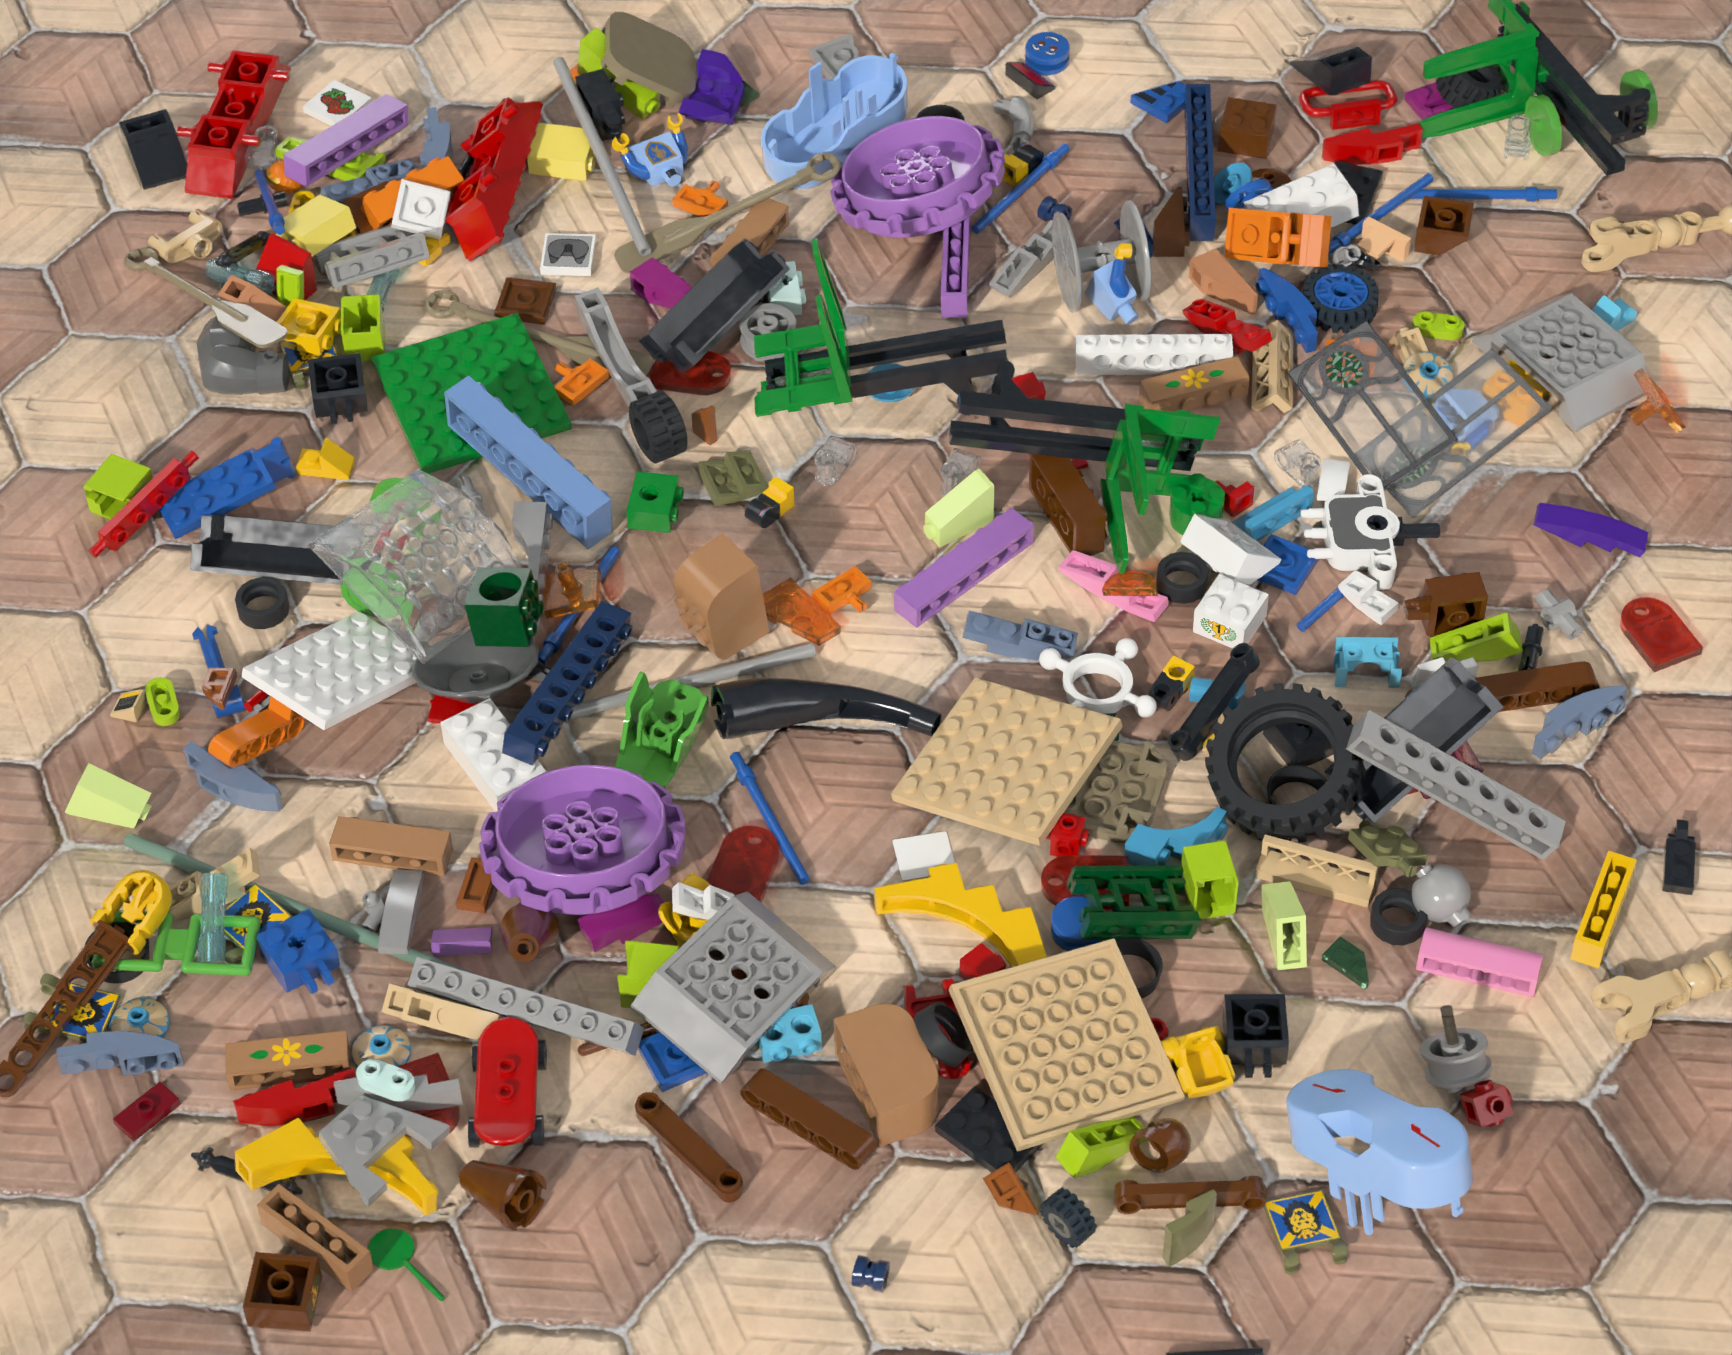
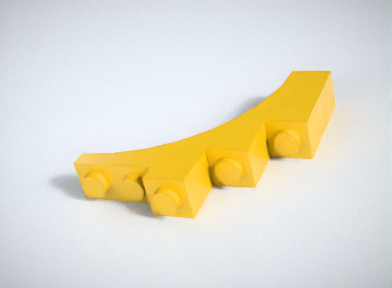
[874,863,1047,968]
[235,1118,438,1216]

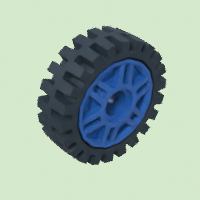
[1303,264,1379,334]

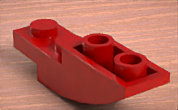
[1322,123,1423,165]
[1182,299,1272,355]
[233,1068,357,1126]

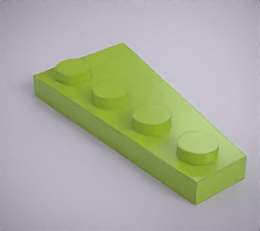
[275,137,386,181]

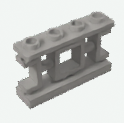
[314,224,430,289]

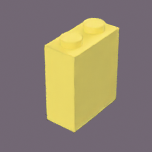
[527,123,595,181]
[276,195,356,257]

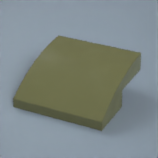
[697,451,768,506]
[1163,1189,1217,1267]

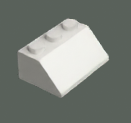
[1180,514,1281,585]

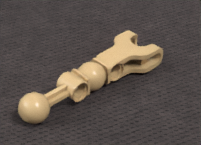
[1581,204,1732,272]
[1591,950,1732,1044]

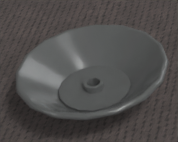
[412,630,539,704]

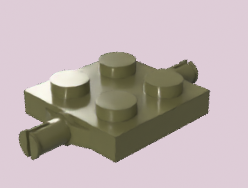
[1348,820,1428,877]

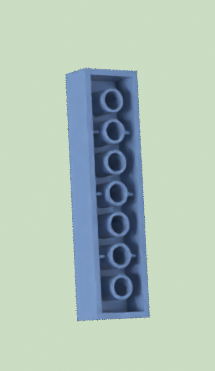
[444,376,612,549]

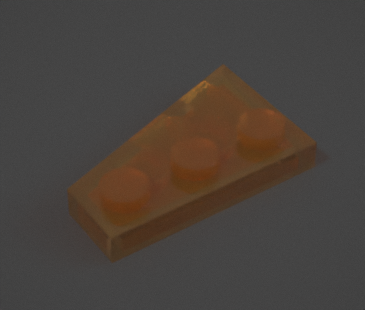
[763,577,841,646]

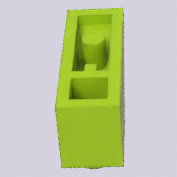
[1430,612,1522,662]
[1055,1116,1148,1179]

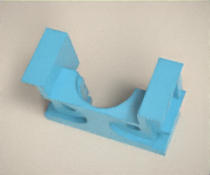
[1333,637,1402,688]

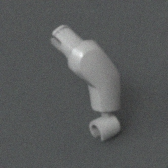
[994,96,1035,150]

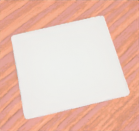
[892,831,955,880]

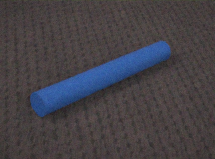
[1297,587,1344,632]

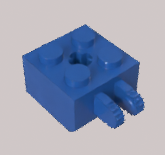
[256,909,340,994]

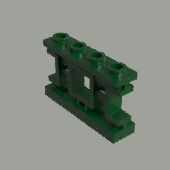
[1066,865,1201,940]

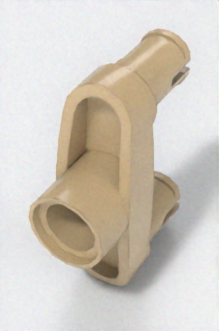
[148,209,222,263]

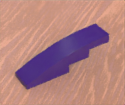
[1533,503,1648,558]

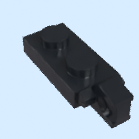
[1662,819,1696,895]

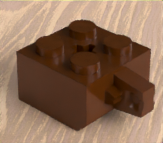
[1403,572,1488,637]

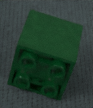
[464,567,544,647]

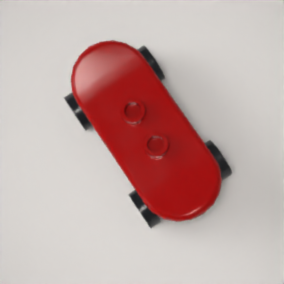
[468,1017,547,1148]

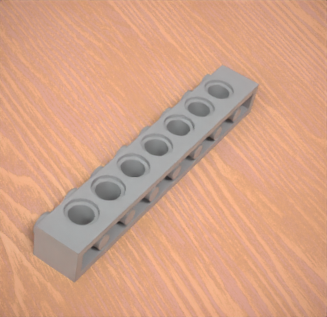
[1346,710,1566,860]
[407,957,645,1056]

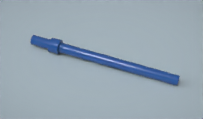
[972,143,1070,234]
[255,169,285,235]
[1328,173,1434,256]
[1409,187,1557,202]
[538,546,621,665]
[730,752,810,885]

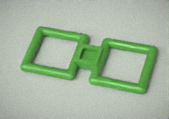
[92,910,261,976]

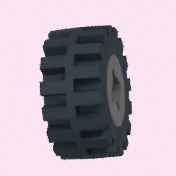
[1039,1188,1097,1248]

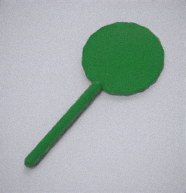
[368,1228,445,1301]

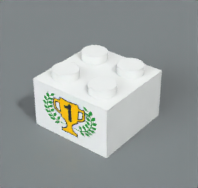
[1193,574,1269,648]

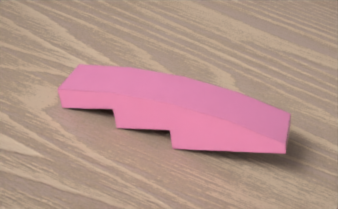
[1058,550,1169,623]

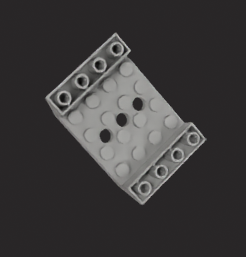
[1472,293,1655,432]
[631,891,836,1084]

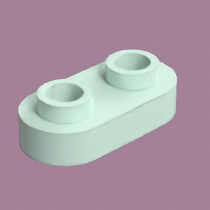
[356,1059,415,1102]

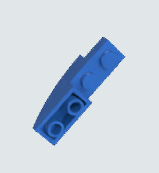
[1255,268,1318,353]

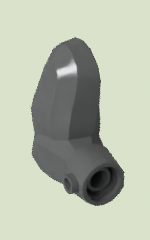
[197,316,289,395]

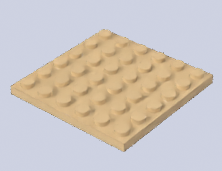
[891,678,1123,846]
[949,938,1185,1151]

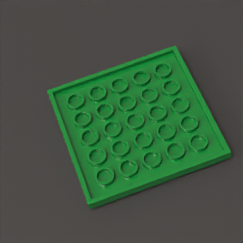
[371,313,572,475]

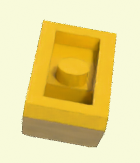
[296,437,355,480]

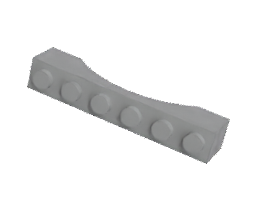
[575,287,657,408]
[512,502,553,642]

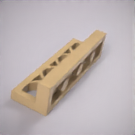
[1252,320,1293,413]
[1255,835,1378,908]

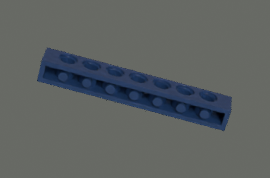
[1184,84,1216,241]
[502,601,632,766]

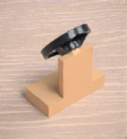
[1354,217,1411,270]

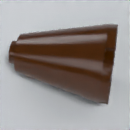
[500,903,559,962]
[459,1160,546,1231]

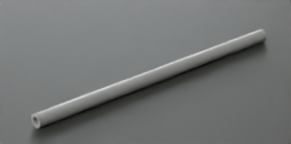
[553,57,651,257]
[570,643,816,720]

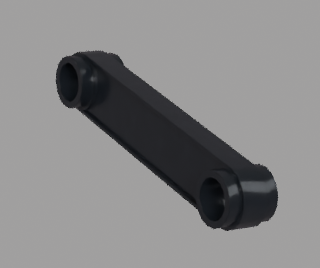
[1168,643,1260,761]

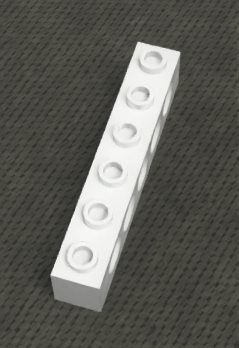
[1075,334,1233,375]

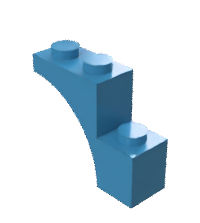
[1124,807,1229,866]

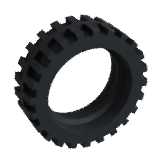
[1205,683,1366,843]

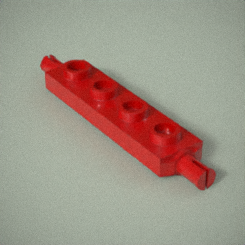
[88,450,199,558]

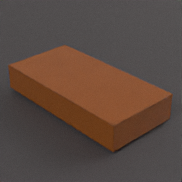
[456,857,494,913]

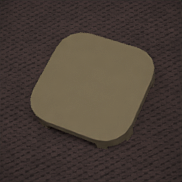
[601,12,696,108]
[1064,740,1167,843]

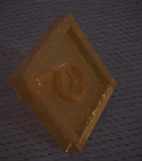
[1628,368,1686,433]
[544,561,601,619]

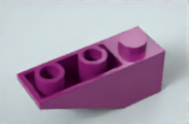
[630,257,692,308]

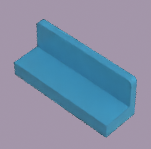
[1232,485,1314,542]

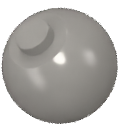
[1412,863,1471,928]

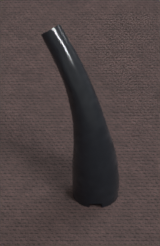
[711,678,941,739]

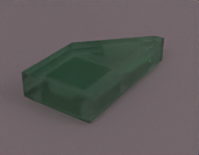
[1322,936,1369,990]

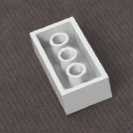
[1244,164,1359,228]
[441,698,547,812]

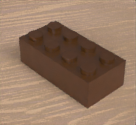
[1029,454,1108,556]

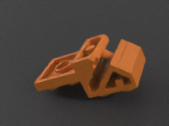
[1224,208,1332,267]

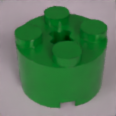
[1169,473,1225,535]

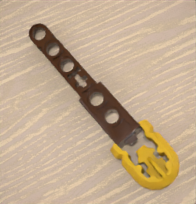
[0,870,172,1097]

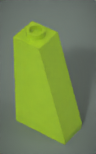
[577,27,660,120]

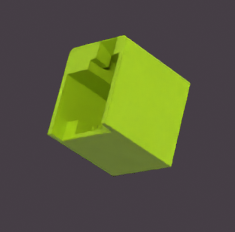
[341,294,385,362]
[83,454,153,519]
[1181,840,1239,919]
[618,941,679,1008]

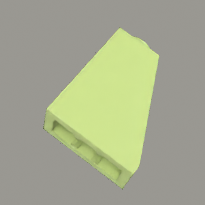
[923,469,994,548]
[65,763,152,829]
[1262,881,1307,970]

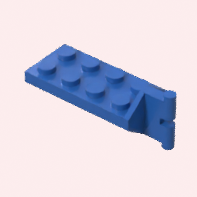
[159,437,297,540]

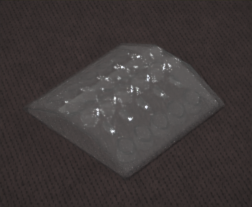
[308,469,522,664]

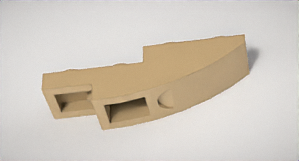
[168,848,261,921]
[382,983,502,1040]

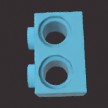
[757,1004,822,1063]

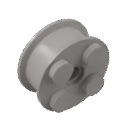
[739,303,796,362]

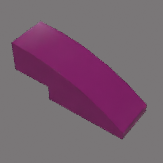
[577,894,664,952]

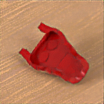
[903,978,971,1079]

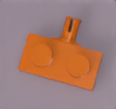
[672,180,728,217]
[554,358,609,406]
[812,566,872,615]

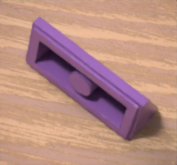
[431,927,492,957]

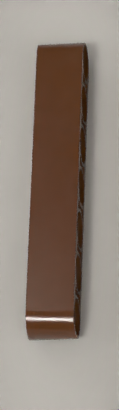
[1405,661,1600,712]

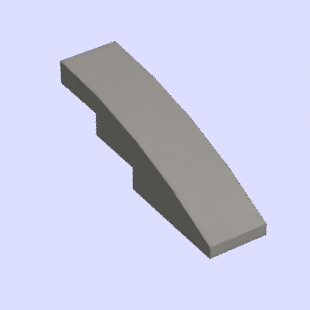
[989,220,1054,298]
[378,870,424,954]
[334,1074,463,1111]

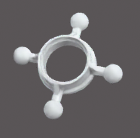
[1039,638,1157,717]

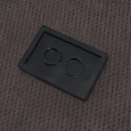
[1334,160,1383,225]
[935,1086,1043,1173]

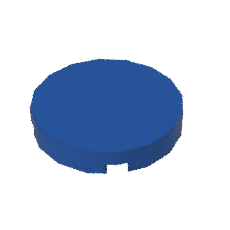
[1225,179,1273,210]

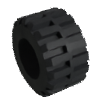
[1436,65,1504,109]
[629,390,688,464]

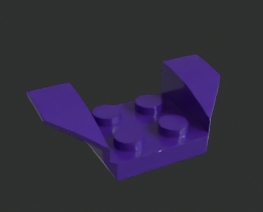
[678,49,745,125]

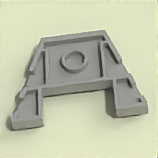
[319,1095,450,1207]

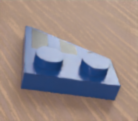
[1130,81,1185,123]

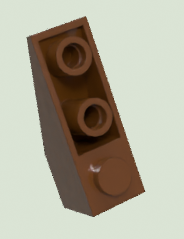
[1153,186,1190,257]

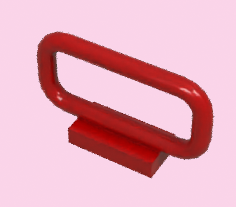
[1298,80,1398,130]

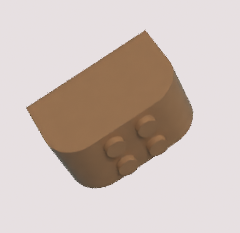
[673,533,770,660]
[834,1003,939,1147]

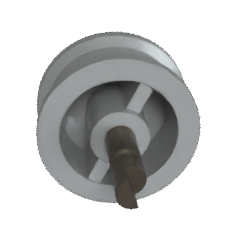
[1420,1005,1492,1092]

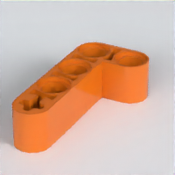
[208,696,305,768]

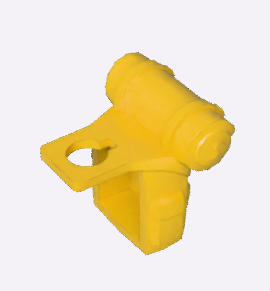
[1160,1026,1235,1099]

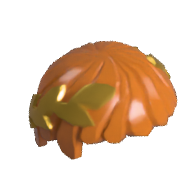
[266,159,303,194]

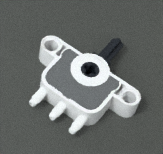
[1301,474,1440,590]

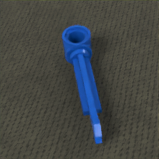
[192,625,245,719]

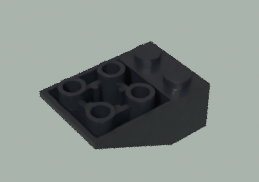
[1290,47,1372,96]
[119,109,187,190]

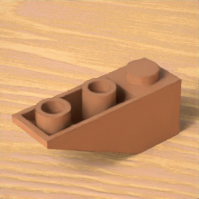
[1189,249,1258,315]
[217,274,287,322]

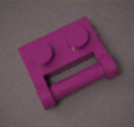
[1404,82,1454,120]

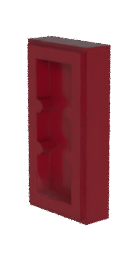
[113,1082,181,1142]

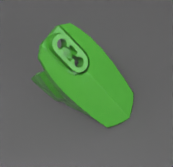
[615,671,709,788]

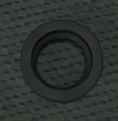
[1156,552,1209,604]
[235,577,289,629]
[1370,888,1428,945]

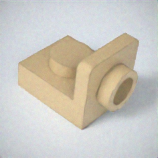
[1388,327,1429,365]

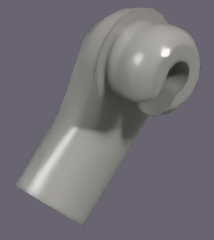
[362,891,385,932]

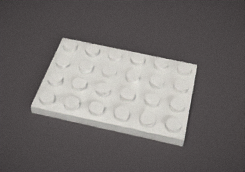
[242,611,423,730]

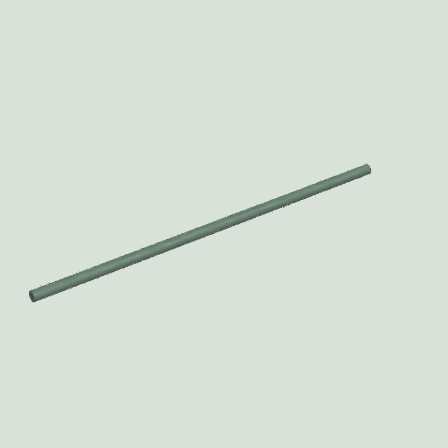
[124,833,477,975]

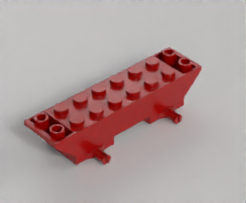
[177,50,291,199]
[445,97,543,261]

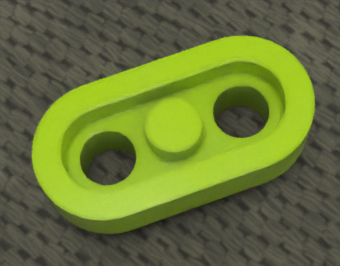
[1412,311,1465,341]
[145,677,180,726]

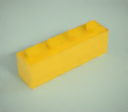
[1570,851,1637,969]

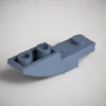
[419,107,452,167]
[320,159,419,204]
[962,610,1078,659]
[1532,685,1627,760]
[183,741,283,812]
[56,1031,184,1075]

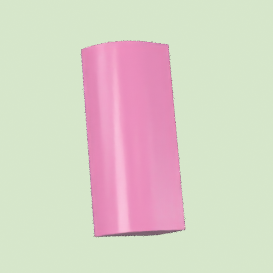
[1416,927,1543,997]

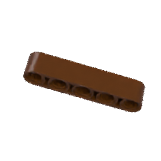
[740,1068,878,1170]

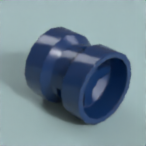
[1037,196,1072,222]
[851,1255,890,1293]

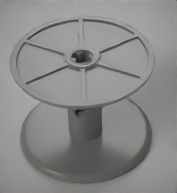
[1052,200,1151,313]

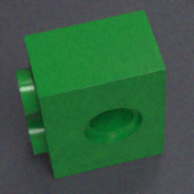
[626,471,684,533]

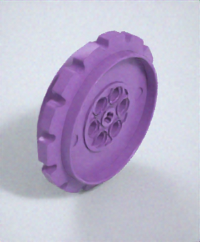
[830,116,1005,238]
[479,765,686,915]

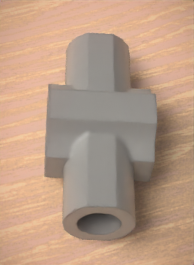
[1535,589,1583,640]

